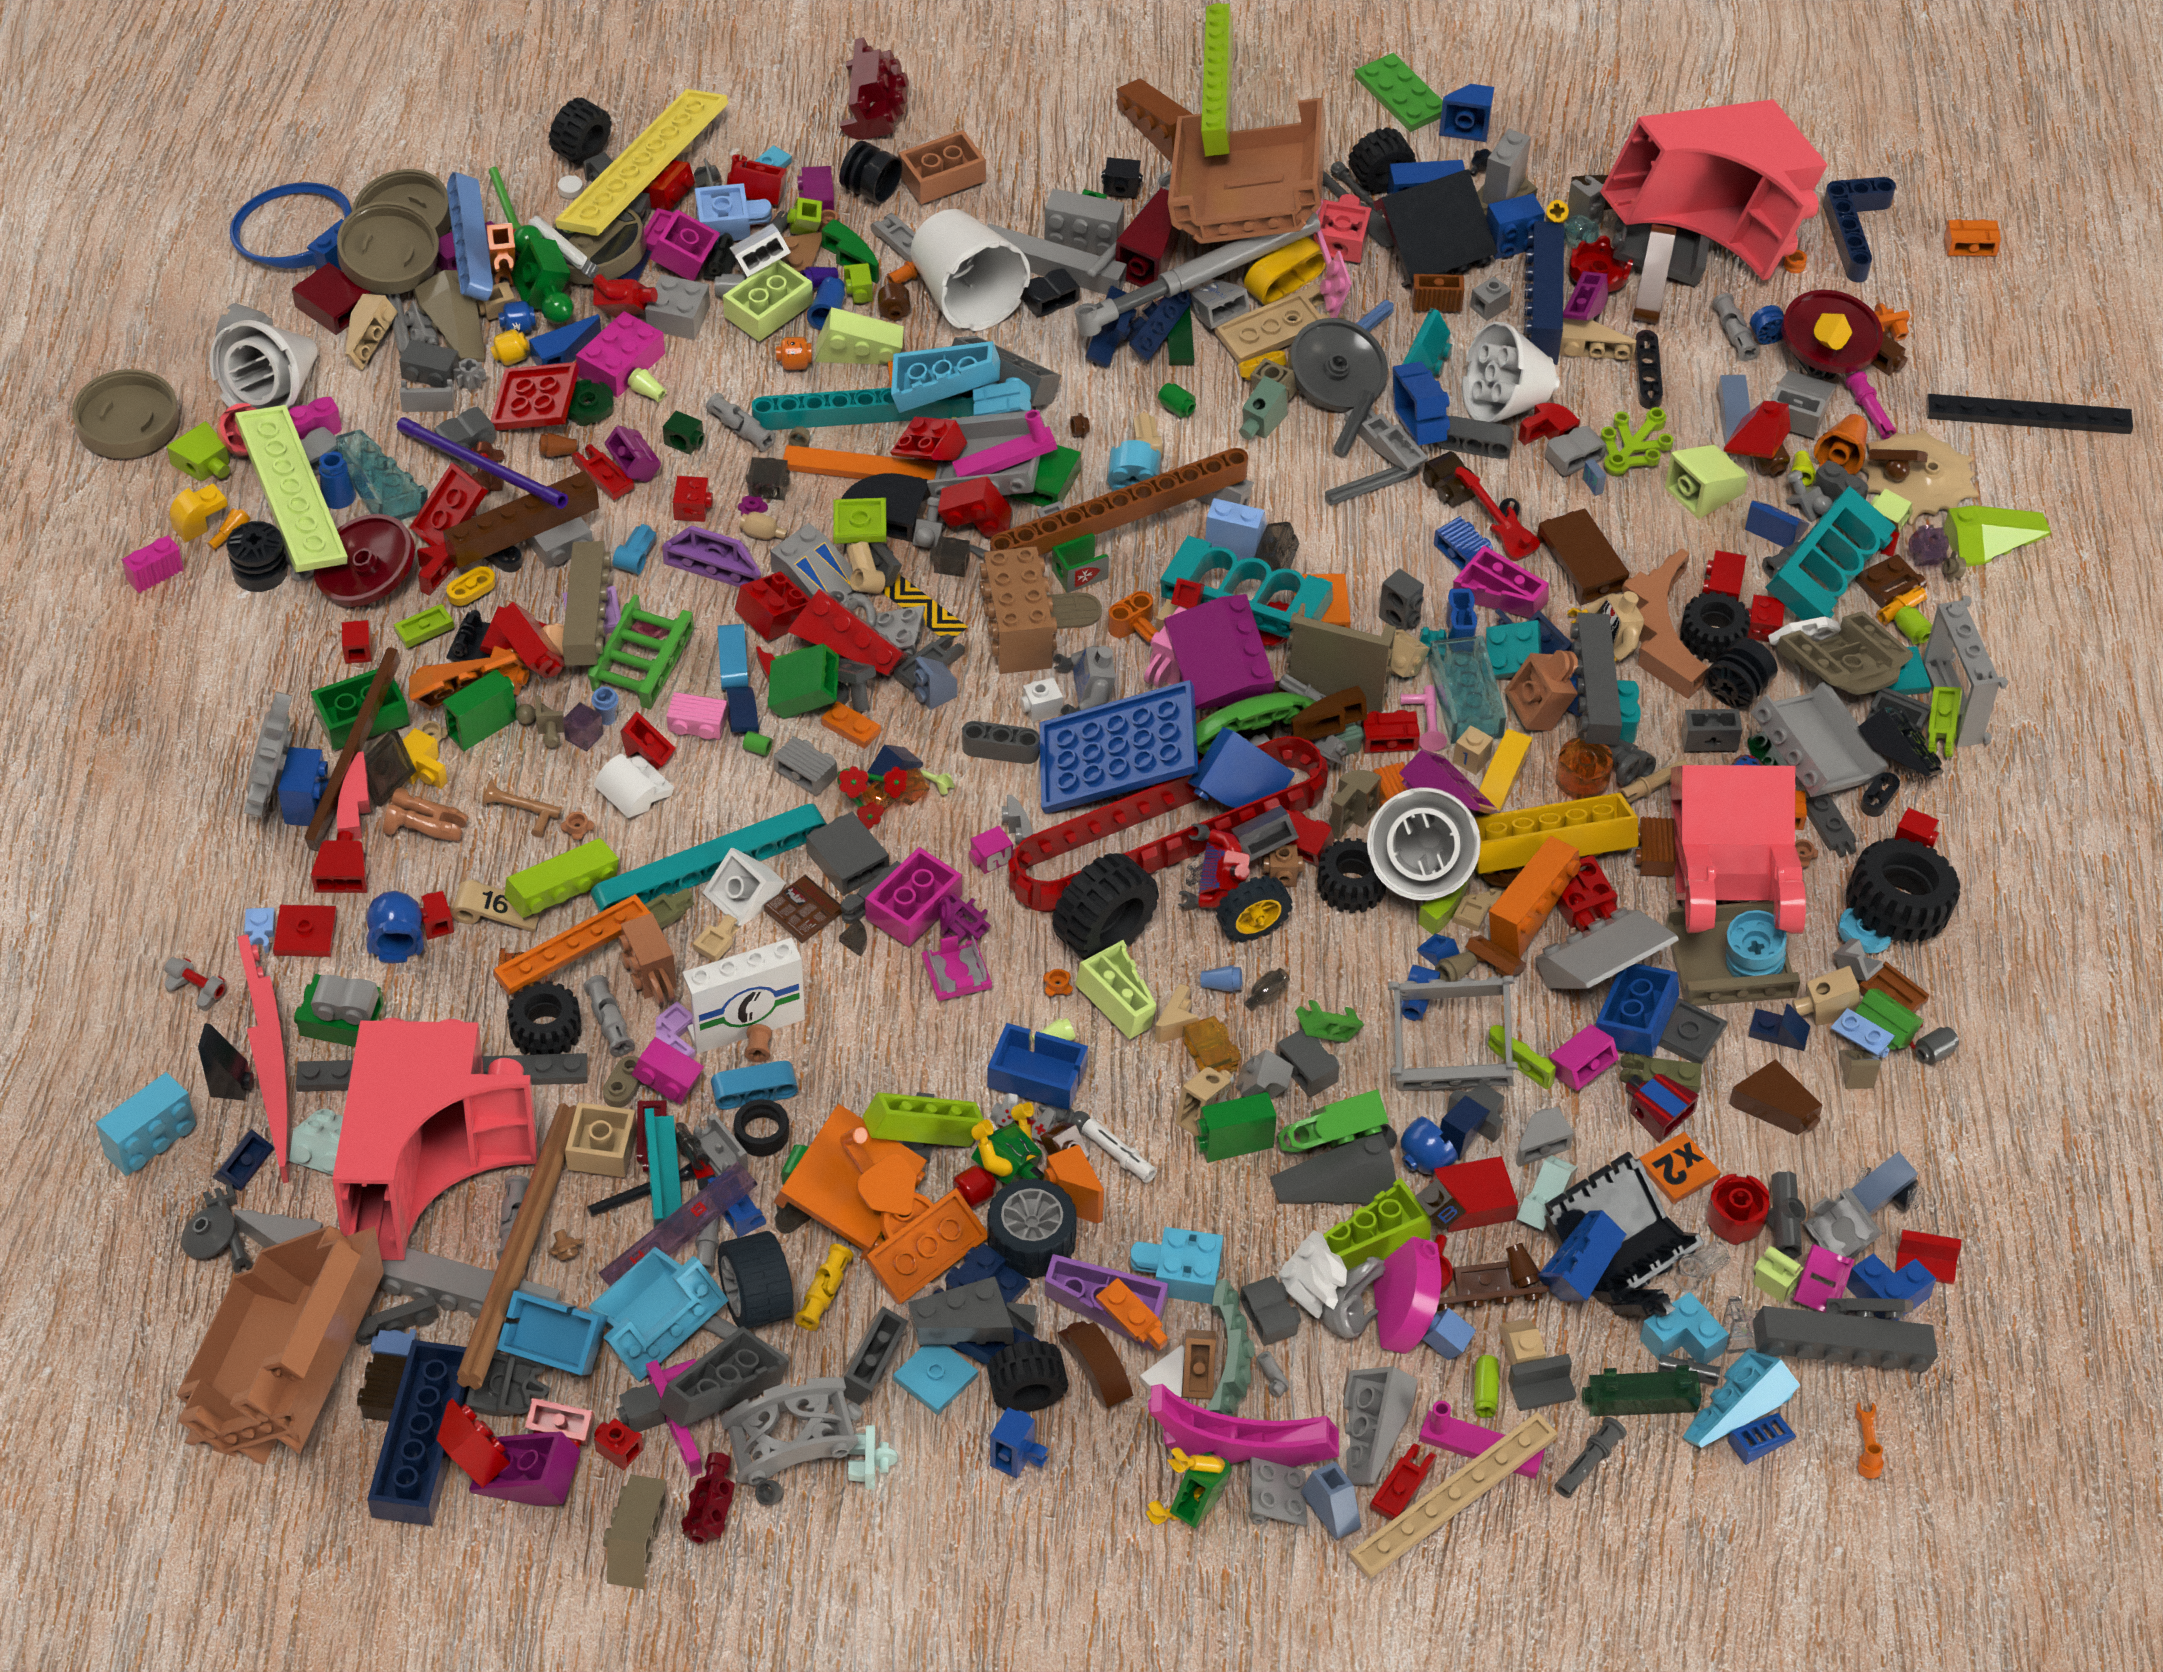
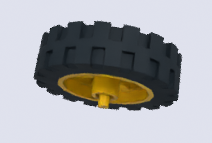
[1216,876,1293,942]

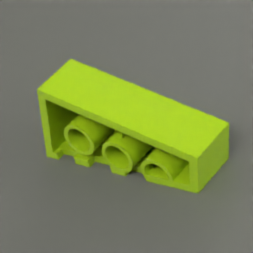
[1323,1177,1431,1270]

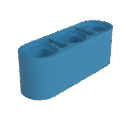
[717,624,748,690]
[710,1061,798,1110]

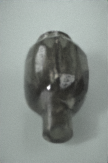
[1244,968,1290,1011]

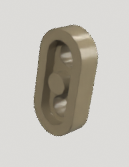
[603,1056,642,1108]

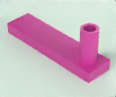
[952,410,1058,477]
[646,1358,702,1477]
[1419,1401,1545,1479]

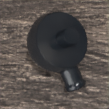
[1469,149,1492,176]

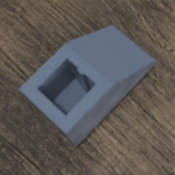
[914,656,957,710]
[1301,1461,1361,1540]

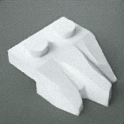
[1279,1230,1347,1319]

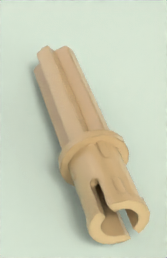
[1617,760,1688,804]

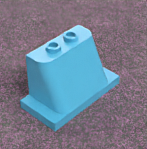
[588,1247,729,1382]

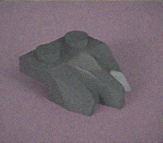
[464,1352,551,1416]

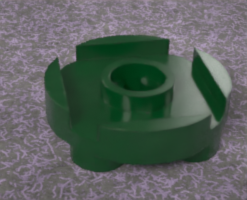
[567,379,614,426]

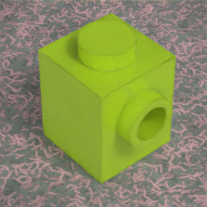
[787,197,822,235]

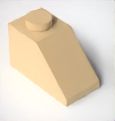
[1498,1319,1546,1367]

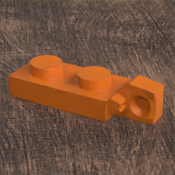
[1096,1278,1168,1352]

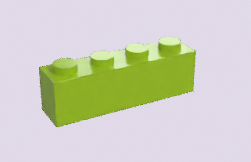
[504,838,619,918]
[862,1092,984,1147]

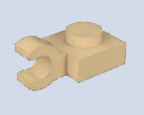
[693,914,739,962]

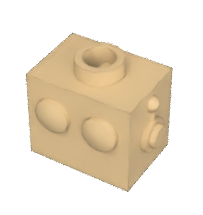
[1391,629,1430,677]

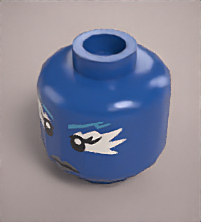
[498,301,536,334]

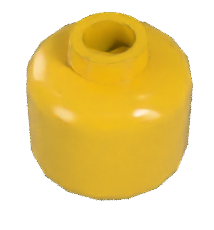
[490,329,530,366]

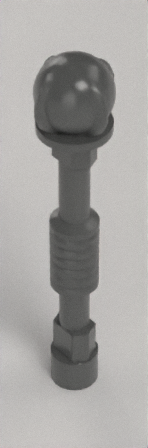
[1331,161,1383,215]

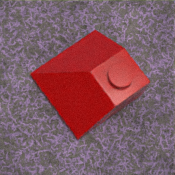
[1724,401,1791,459]

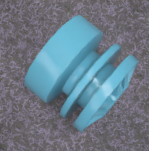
[1726,910,1787,978]

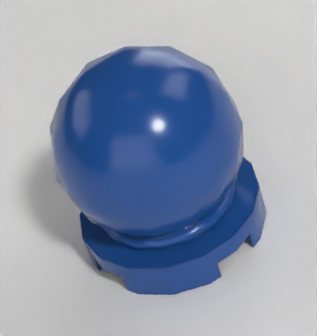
[366,890,424,964]

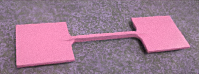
[1315,199,1352,318]

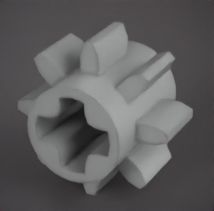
[453,358,486,390]

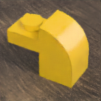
[169,483,228,543]
[399,728,448,789]

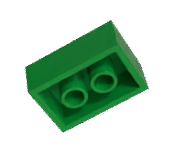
[310,668,410,750]

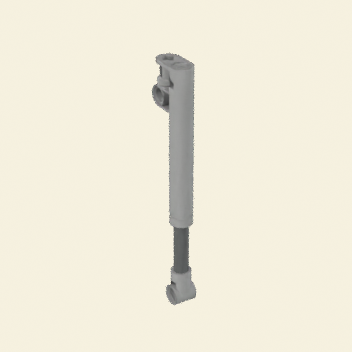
[1074,213,1321,337]

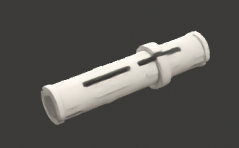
[1082,1118,1157,1183]

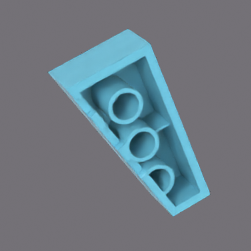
[891,341,1001,413]

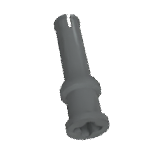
[1554,1417,1627,1498]

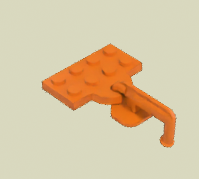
[840,1126,988,1305]

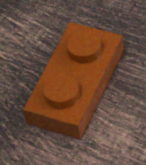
[1465,935,1527,976]

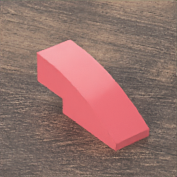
[337,751,371,839]

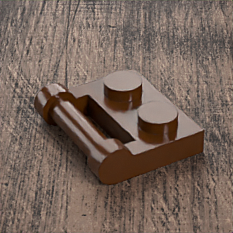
[1855,554,1927,608]

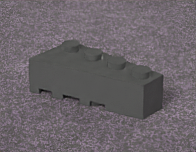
[658,1326,789,1427]

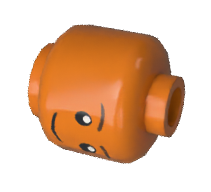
[776,337,812,370]

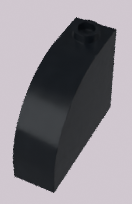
[841,473,930,542]

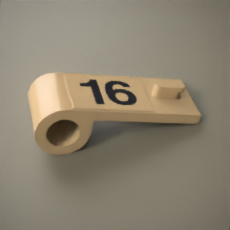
[451,879,540,932]

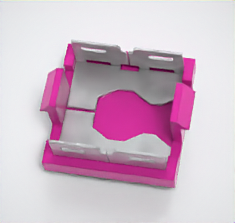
[922,935,992,1001]

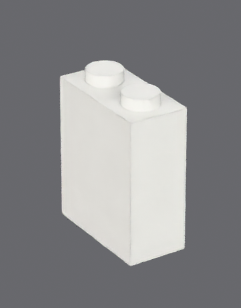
[730,223,791,277]

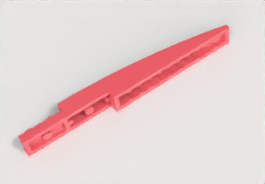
[237,934,291,1184]

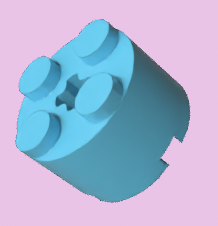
[1107,440,1161,492]

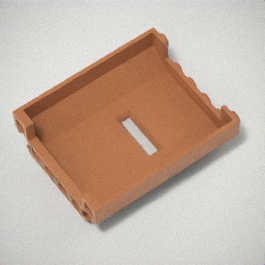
[1168,97,1326,244]

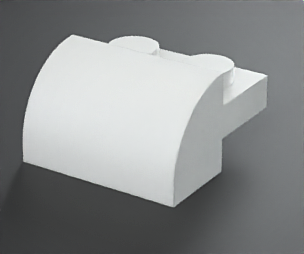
[594,754,674,818]

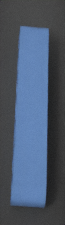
[447,172,493,301]

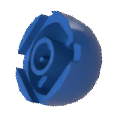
[1401,1116,1458,1175]

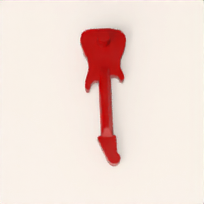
[1454,467,1540,561]

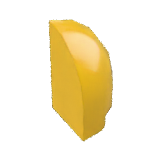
[1814,313,1852,350]

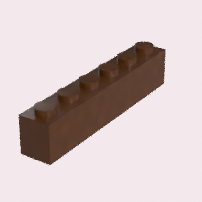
[443,470,599,569]

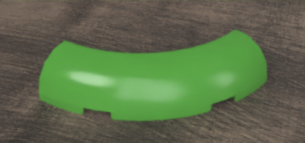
[1196,692,1317,755]

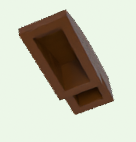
[1291,685,1367,741]

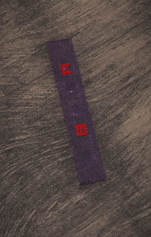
[598,1161,757,1287]

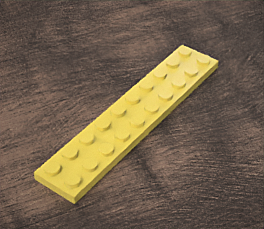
[555,89,728,236]

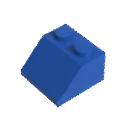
[1439,84,1494,142]

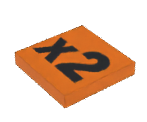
[1639,1131,1721,1205]

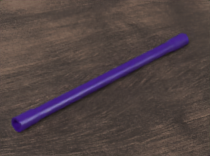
[397,417,568,509]

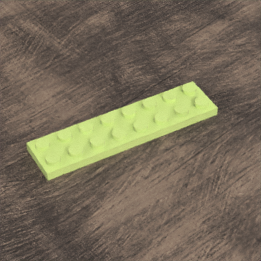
[235,405,348,573]

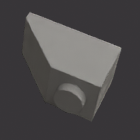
[1516,1106,1573,1167]

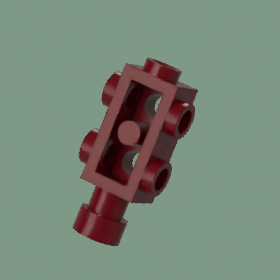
[681,1452,735,1544]

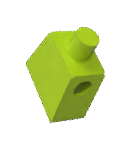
[167,421,230,481]

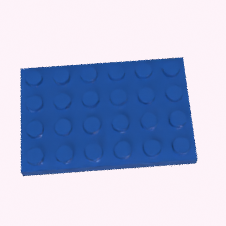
[1039,680,1199,814]

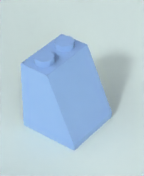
[1205,498,1268,561]

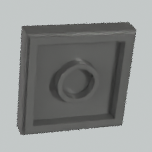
[1658,998,1728,1065]

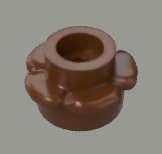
[1070,413,1090,438]

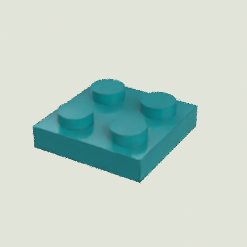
[1486,620,1541,680]

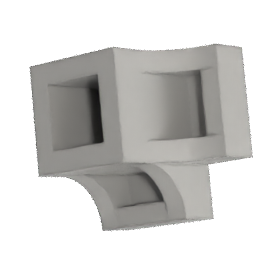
[1236,1049,1294,1099]

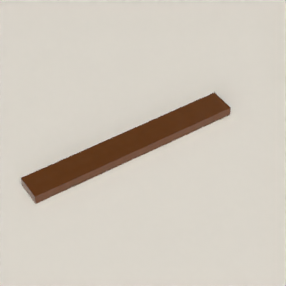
[305,647,401,852]

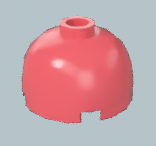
[216,403,256,456]

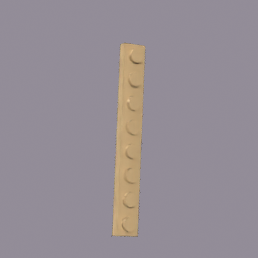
[1349,1412,1558,1580]

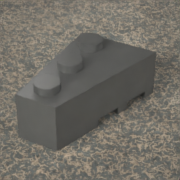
[908,1276,1014,1345]

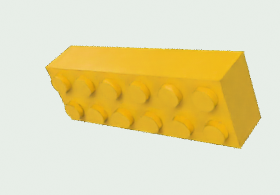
[1474,792,1638,874]

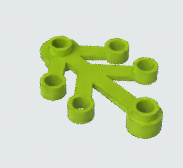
[1600,407,1674,477]

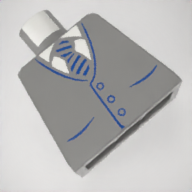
[1191,280,1250,329]

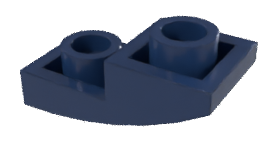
[725,687,759,734]

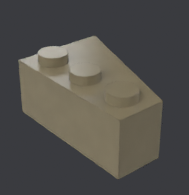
[603,1474,667,1589]

